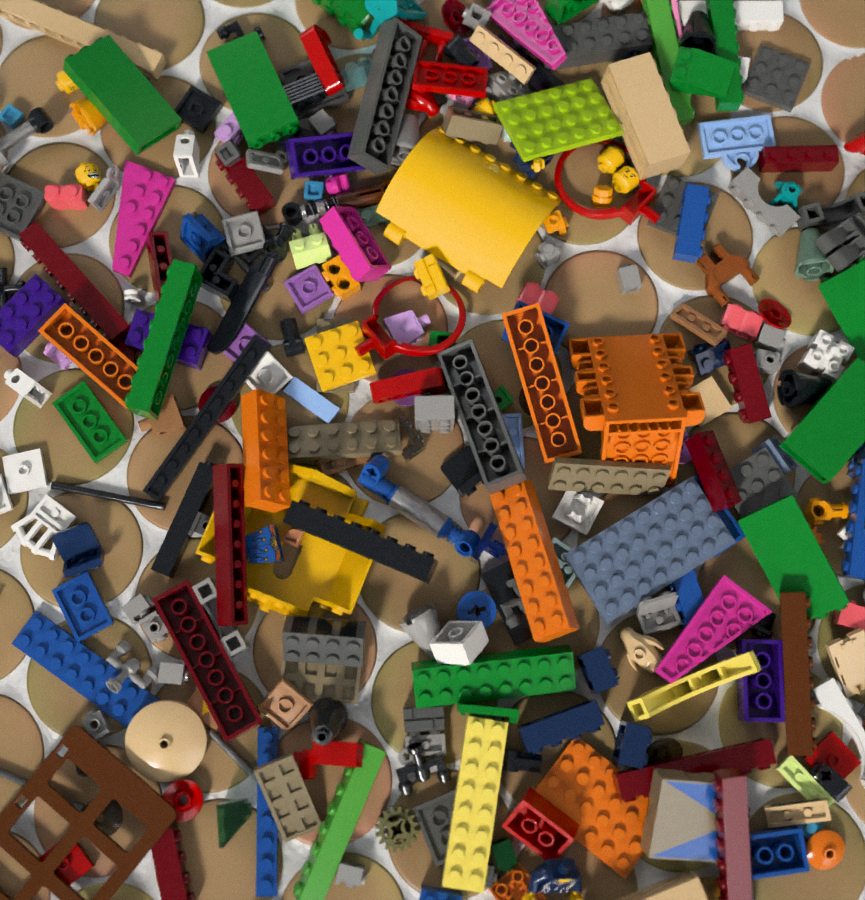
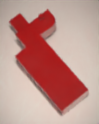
[293,741,364,780]

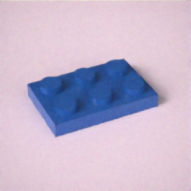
[52,571,115,643]

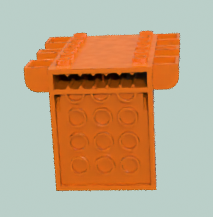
[568,333,706,487]

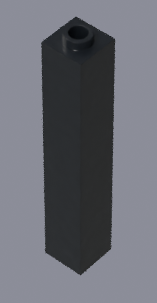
[151,461,216,578]

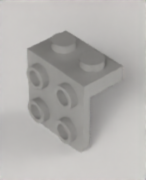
[485,70,533,102]
[636,591,682,636]

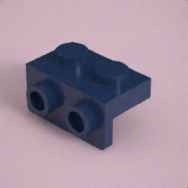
[688,338,731,376]

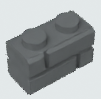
[403,706,445,736]

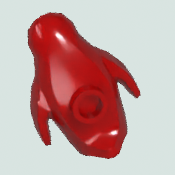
[405,81,440,119]

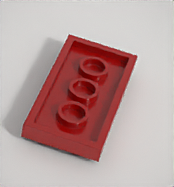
[412,60,488,98]

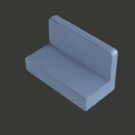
[752,435,798,475]

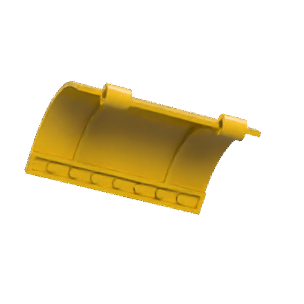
[376,126,562,294]

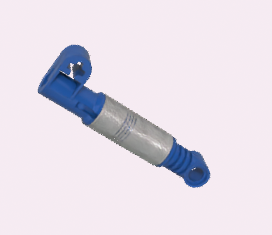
[357,454,481,557]

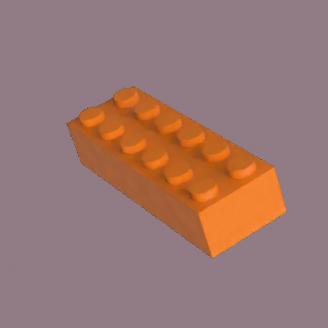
[38,303,138,411]
[241,388,291,513]

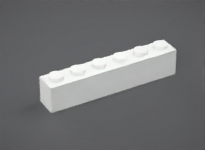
[672,1,784,31]

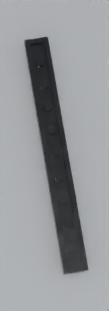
[143,334,272,502]

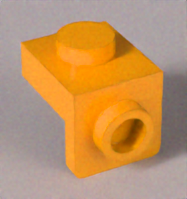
[544,210,569,236]

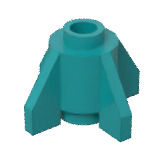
[769,180,803,212]

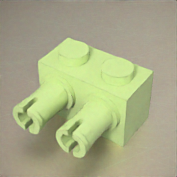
[289,223,332,270]

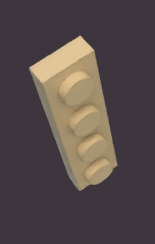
[469,24,536,84]

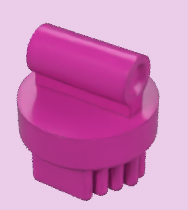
[325,174,351,196]

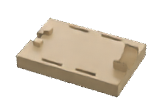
[825,628,865,698]

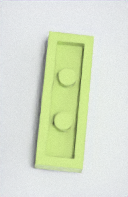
[776,756,835,807]

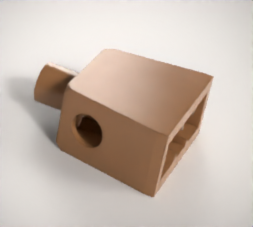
[138,393,187,436]

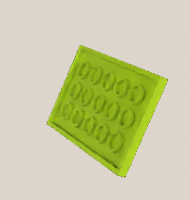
[493,78,624,162]

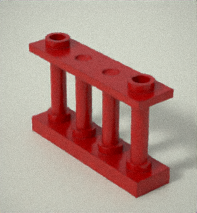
[373,17,454,62]

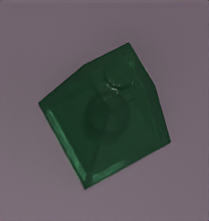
[217,798,252,848]

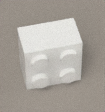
[429,621,489,665]

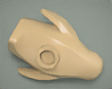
[620,627,665,673]

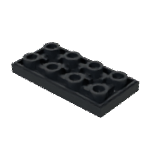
[481,560,533,646]

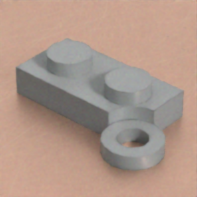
[245,149,288,175]
[87,166,122,212]
[398,733,446,766]

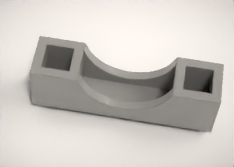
[728,167,800,238]
[192,577,250,658]

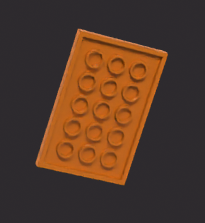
[534,738,649,879]

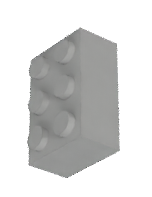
[414,395,455,434]

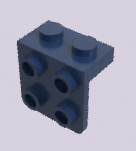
[52,522,105,578]

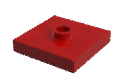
[803,731,862,779]
[39,841,95,885]

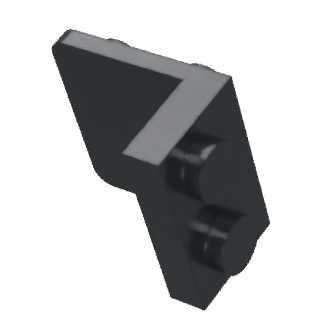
[440,446,484,498]

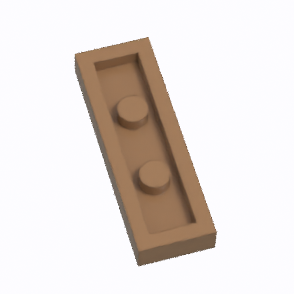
[670,302,728,347]

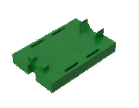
[457,703,520,724]

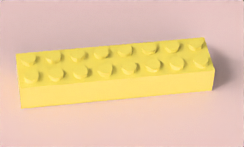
[441,716,508,893]

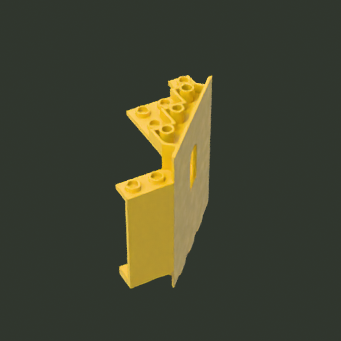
[195,464,386,619]

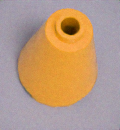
[69,97,107,136]

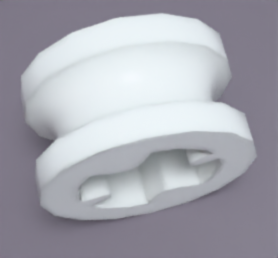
[124,289,141,303]

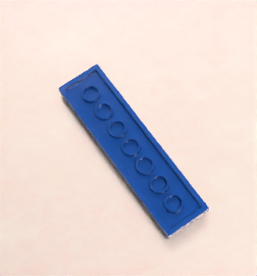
[11,611,160,728]

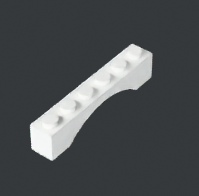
[810,678,865,788]

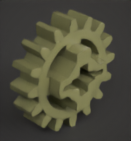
[375,805,419,853]

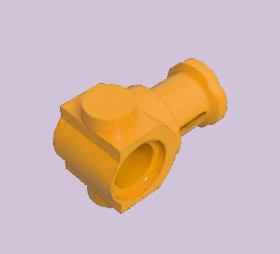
[805,497,849,526]

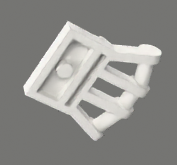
[11,494,78,561]

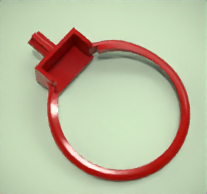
[554,139,662,226]
[354,276,466,360]

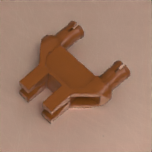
[697,243,760,307]

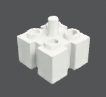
[797,329,855,383]

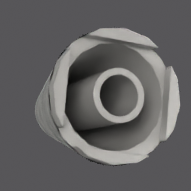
[392,114,421,166]
[399,603,442,659]

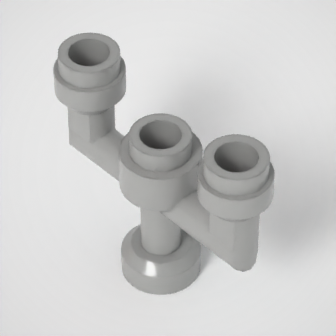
[106,640,159,693]

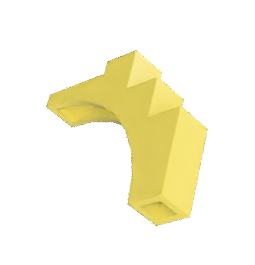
[627,650,762,722]

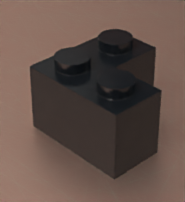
[200,247,240,303]

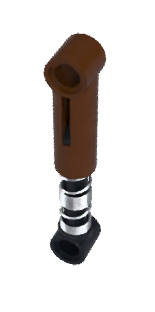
[282,179,392,226]

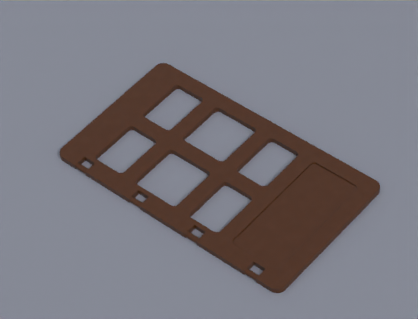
[0,726,177,900]

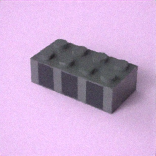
[282,615,366,667]

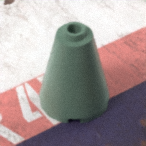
[794,227,834,281]

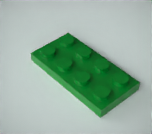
[52,381,128,464]

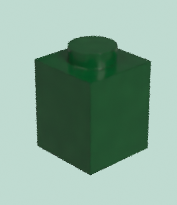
[491,836,518,872]

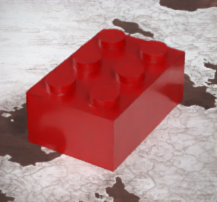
[502,787,580,860]

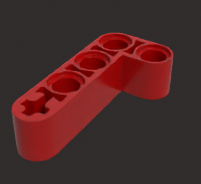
[299,24,346,97]
[370,367,448,404]

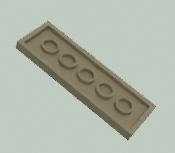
[287,419,401,462]
[547,457,671,496]

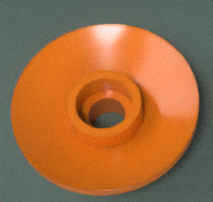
[805,829,845,870]

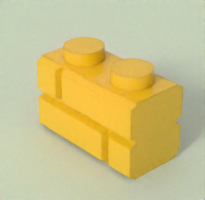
[413,254,450,300]

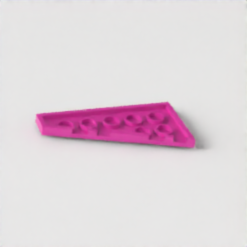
[486,0,567,70]
[112,160,177,278]
[654,575,773,683]

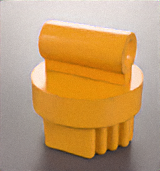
[592,185,613,209]

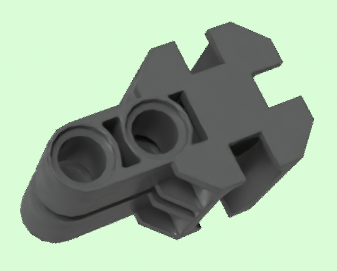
[814,212,865,272]

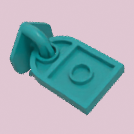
[354,0,427,39]

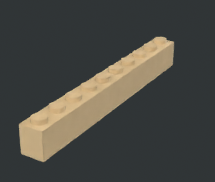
[0,0,167,81]

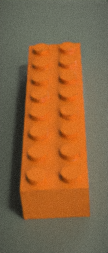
[502,302,583,463]
[489,479,580,643]

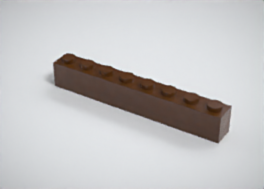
[780,591,817,756]

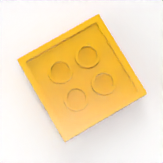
[304,320,376,392]

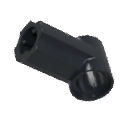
[443,35,480,67]
[280,318,305,357]
[502,749,542,773]

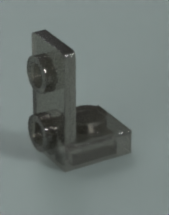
[399,416,425,463]

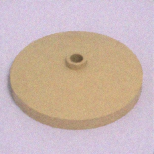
[125,700,208,782]

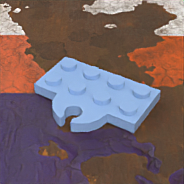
[697,114,776,172]

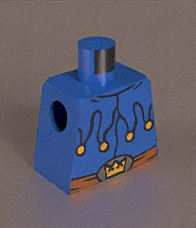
[245,524,285,564]

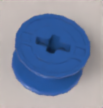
[457,591,497,628]

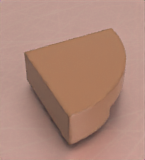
[280,528,305,548]

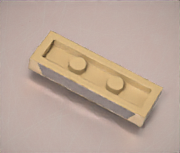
[764,798,831,828]

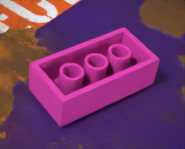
[319,206,392,282]

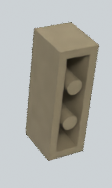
[442,106,503,145]

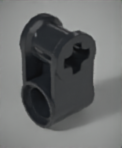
[811,763,853,803]

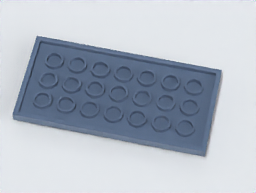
[563,476,736,624]

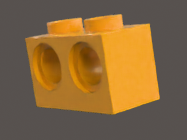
[321,254,361,301]

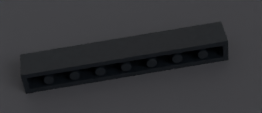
[283,500,438,584]

